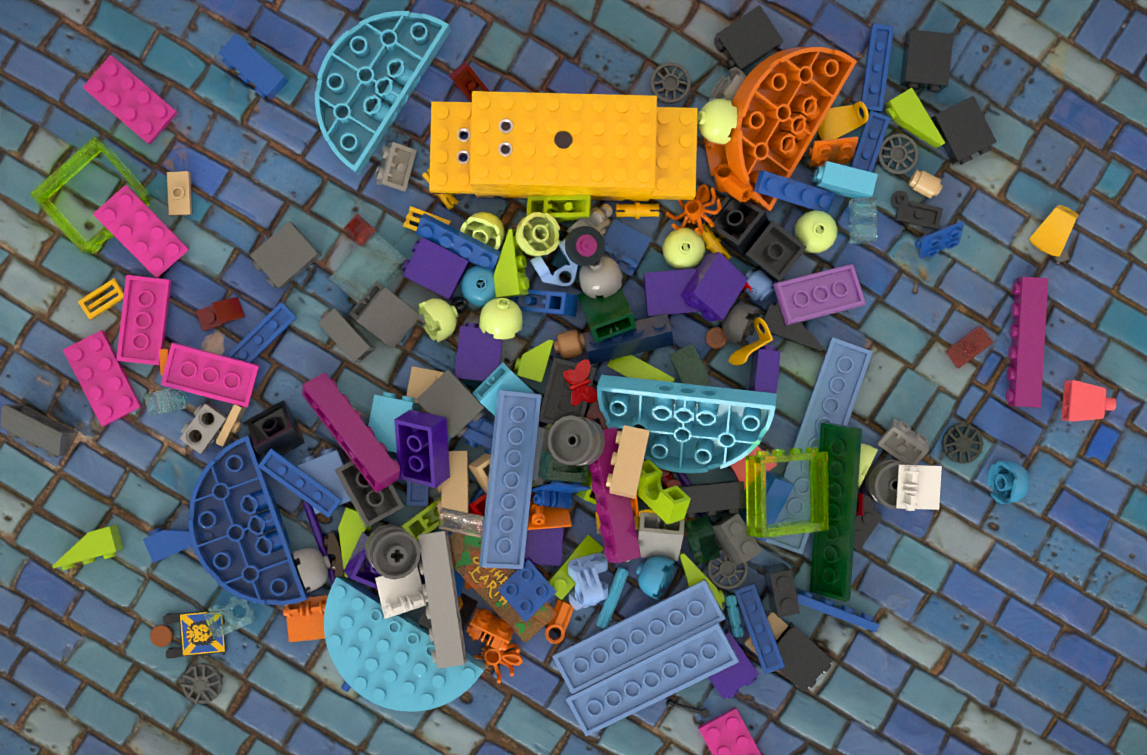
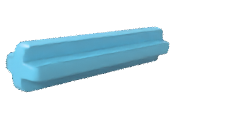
[596,567,629,629]

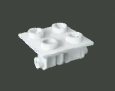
[896,465,942,511]
[375,566,428,619]

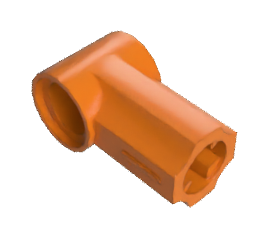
[714,164,754,202]
[545,599,574,644]

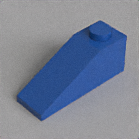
[509,289,578,317]
[143,527,214,563]

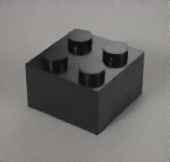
[742,220,807,283]

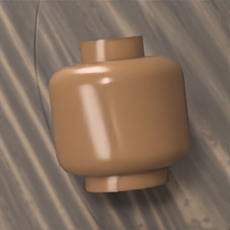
[553,329,586,359]

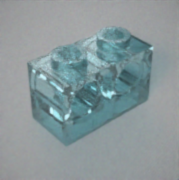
[849,197,877,244]
[144,388,188,416]
[204,596,257,639]

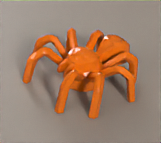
[666,184,722,236]
[471,632,523,684]

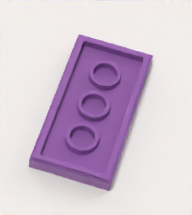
[773,264,866,326]

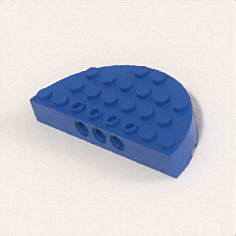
[188,435,310,605]

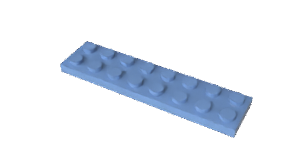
[479,390,541,569]
[552,579,726,694]
[566,623,739,736]

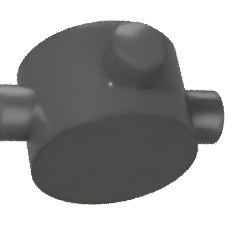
[1052,247,1070,265]

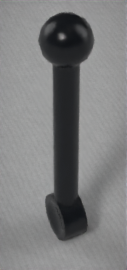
[666,699,709,718]

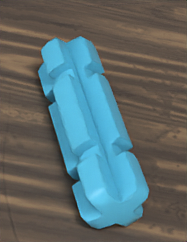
[725,595,744,637]

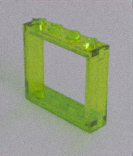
[30,136,153,254]
[746,447,829,538]

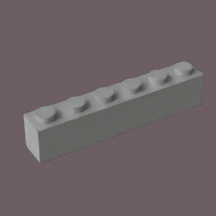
[416,530,467,669]

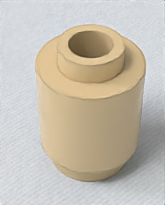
[908,170,943,199]

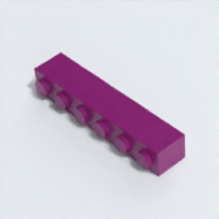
[1006,277,1049,408]
[302,372,400,493]
[588,427,641,563]

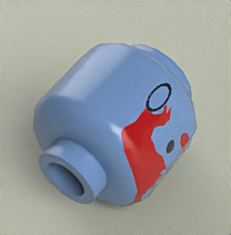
[743,270,774,302]

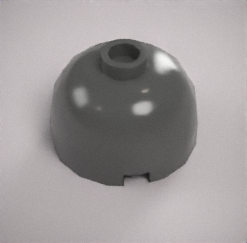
[721,303,760,347]

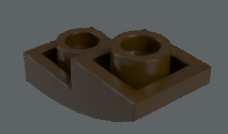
[324,530,344,577]

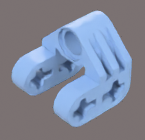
[530,238,578,288]
[568,553,608,611]

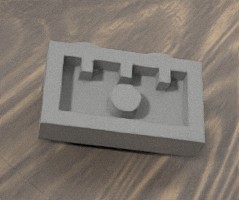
[375,142,417,192]
[877,418,929,465]

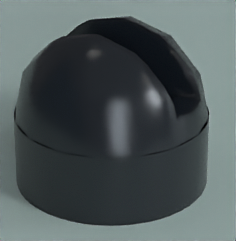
[451,296,468,314]

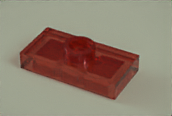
[344,213,376,247]
[945,326,993,368]

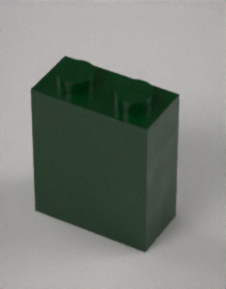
[577,288,636,343]

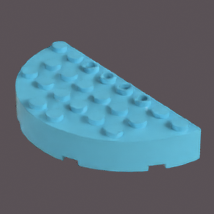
[315,11,451,176]
[597,375,777,473]
[324,576,487,712]

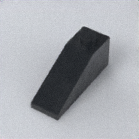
[759,302,823,351]

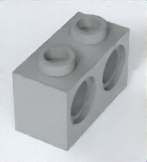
[180,403,228,454]

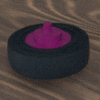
[565,226,605,266]

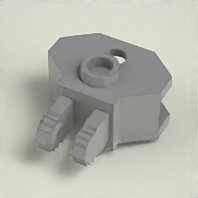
[567,204,613,236]

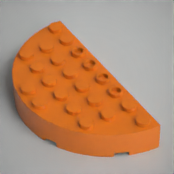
[725,47,857,211]

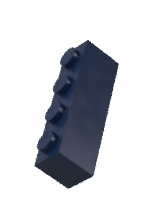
[583,314,674,365]

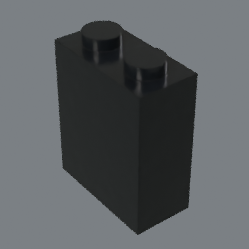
[714,5,784,72]
[900,29,954,93]
[931,96,997,165]
[763,563,800,617]
[776,622,833,693]

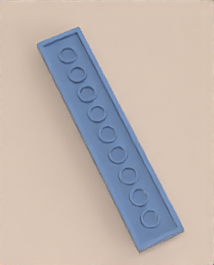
[765,337,873,554]

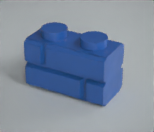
[462,417,494,454]

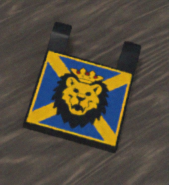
[163,609,227,659]

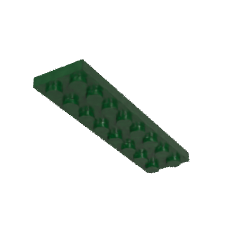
[810,422,862,602]

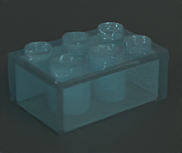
[330,230,407,303]

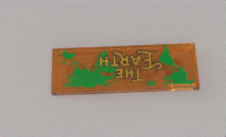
[449,519,557,643]

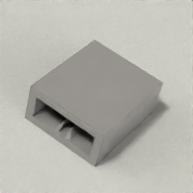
[637,512,684,561]

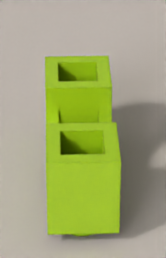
[637,460,691,525]

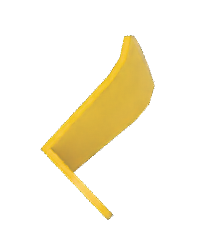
[817,101,869,140]
[1029,205,1079,257]
[728,317,773,366]

